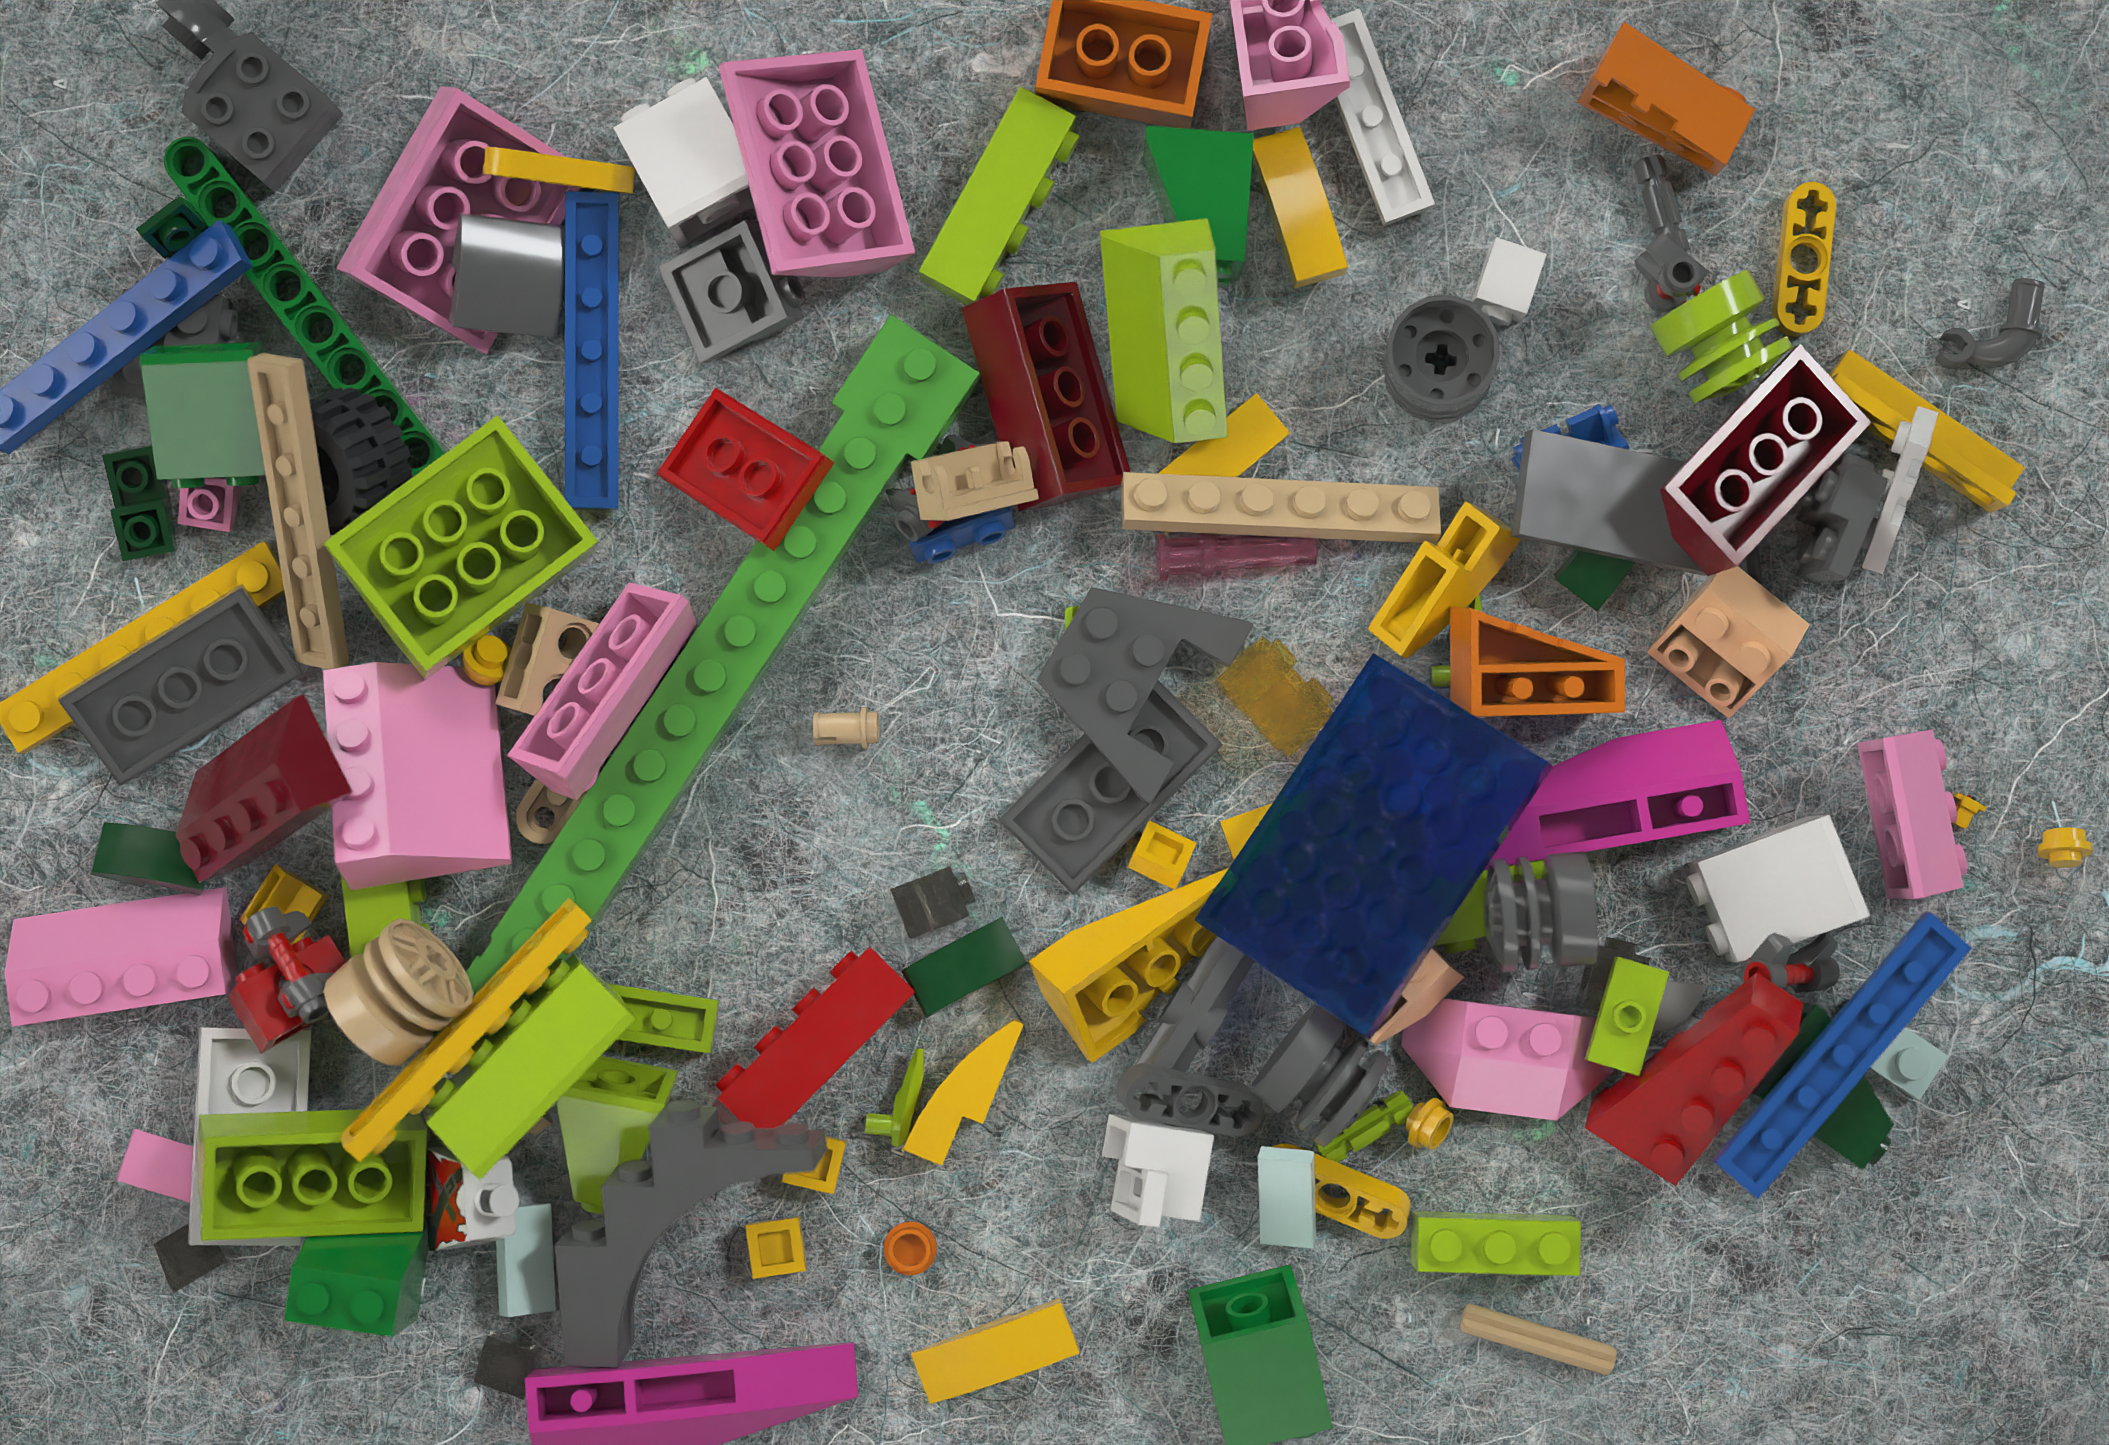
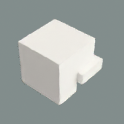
[1102,1114,1214,1228]

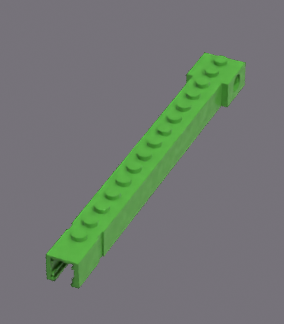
[430,314,981,1047]

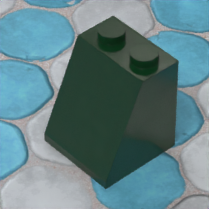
[1747,1003,1894,1170]

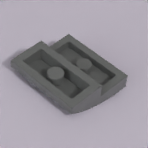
[449,213,565,338]

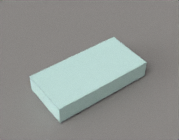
[1258,1146,1316,1249]
[496,1203,556,1317]

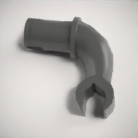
[1936,278,2045,369]

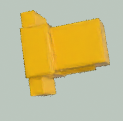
[1952,792,1987,829]

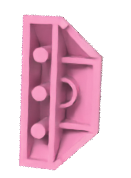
[1400,998,1613,1121]

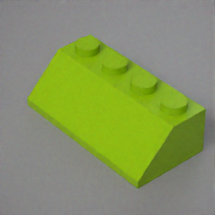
[1099,218,1228,443]
[421,953,636,1180]
[198,1109,427,1241]

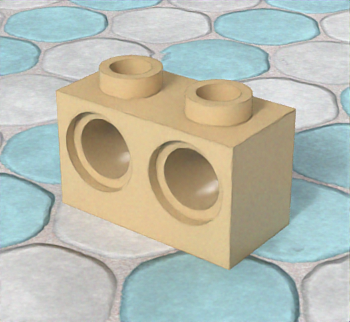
[495,602,599,716]

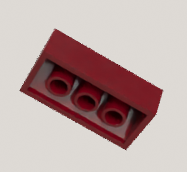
[961,281,1131,512]
[1660,344,1871,576]
[176,694,352,883]

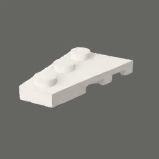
[1861,406,1938,574]

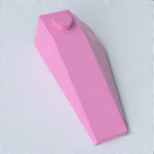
[1230,0,1350,131]

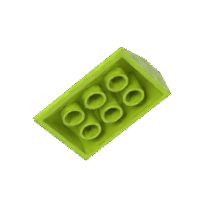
[324,415,598,680]

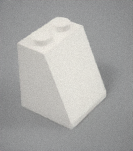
[613,77,755,248]
[1686,814,1870,963]

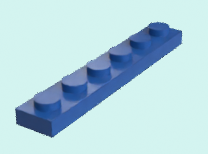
[565,191,619,510]
[0,220,253,454]
[1712,912,1972,1199]

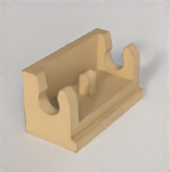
[911,441,1039,520]

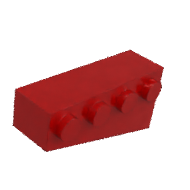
[711,946,915,1129]
[1585,973,1803,1186]

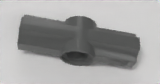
[1135,935,1256,1072]

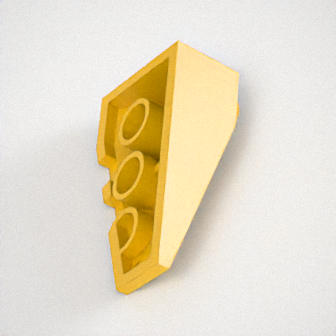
[1029,868,1246,1063]

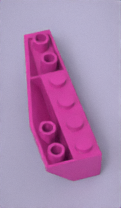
[1416,720,1750,879]
[525,1342,858,1445]

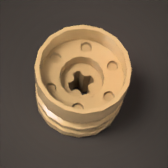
[324,918,473,1066]

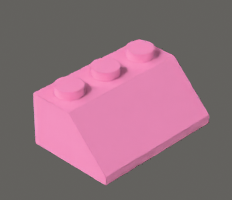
[1857,729,1967,899]

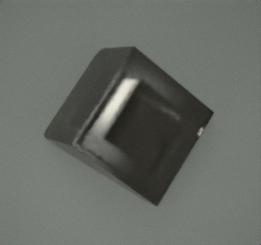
[154,1223,228,1293]
[473,1330,542,1400]

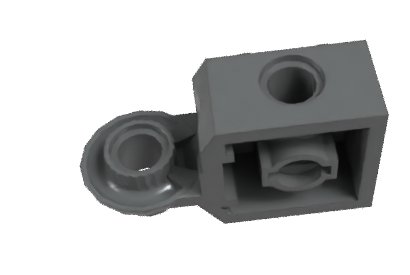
[156,0,344,193]

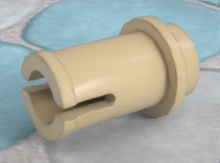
[813,707,880,749]

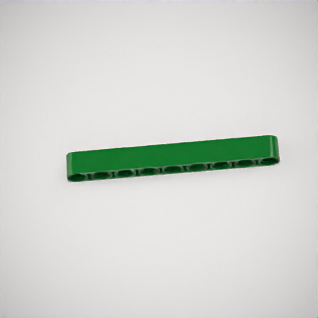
[164,136,448,481]

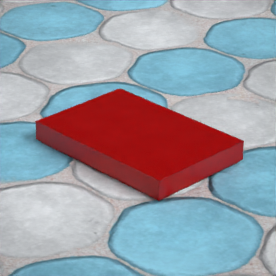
[656,387,834,551]

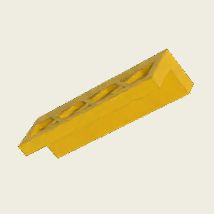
[1829,349,2025,513]

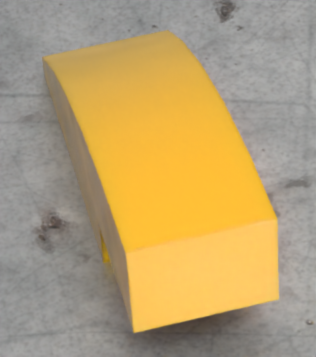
[1252,126,1348,289]
[1367,501,1521,658]
[902,1018,1024,1166]
[911,1297,1080,1404]

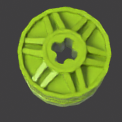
[1649,269,1794,405]

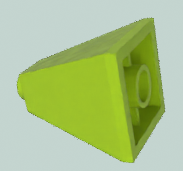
[556,1056,679,1214]

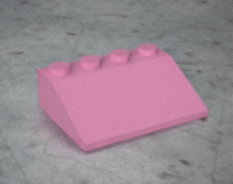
[718,49,915,278]
[336,86,581,354]
[323,662,512,890]

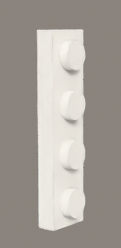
[1330,9,1435,226]

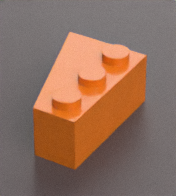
[1577,22,1756,176]
[1450,606,1625,717]

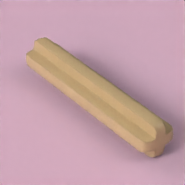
[1460,1304,1617,1375]

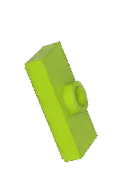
[1585,956,1670,1076]

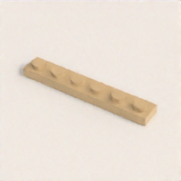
[247,353,350,670]
[1121,472,1441,544]

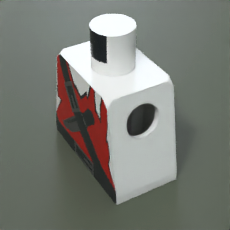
[425,1146,519,1251]

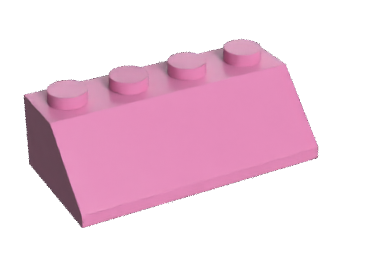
[507,582,698,800]
[4,887,239,1027]

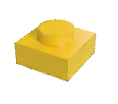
[1127,820,1196,890]
[781,1136,847,1194]
[745,1216,807,1279]

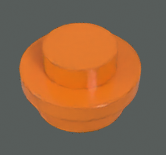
[883,1221,937,1276]

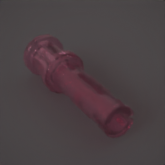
[1155,533,1318,582]

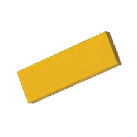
[1158,393,1290,535]

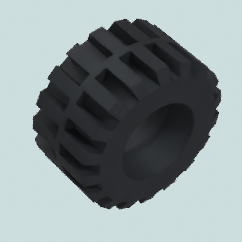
[309,387,412,535]

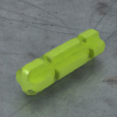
[1315,1090,1414,1163]

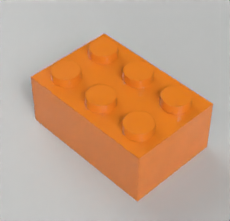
[1035,0,1213,129]

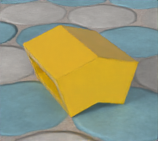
[239,863,330,945]

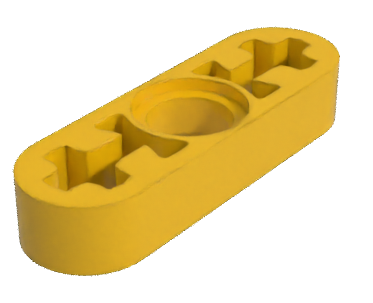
[483,147,636,194]
[1772,182,1836,337]
[1272,1143,1411,1239]

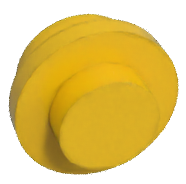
[462,635,512,686]
[2037,827,2093,868]
[1406,1098,1454,1150]

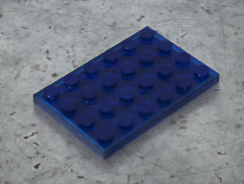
[1194,653,1553,1040]

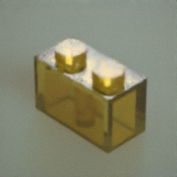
[1213,636,1336,760]

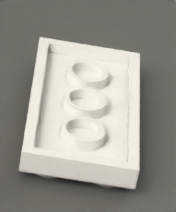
[188,1027,311,1246]

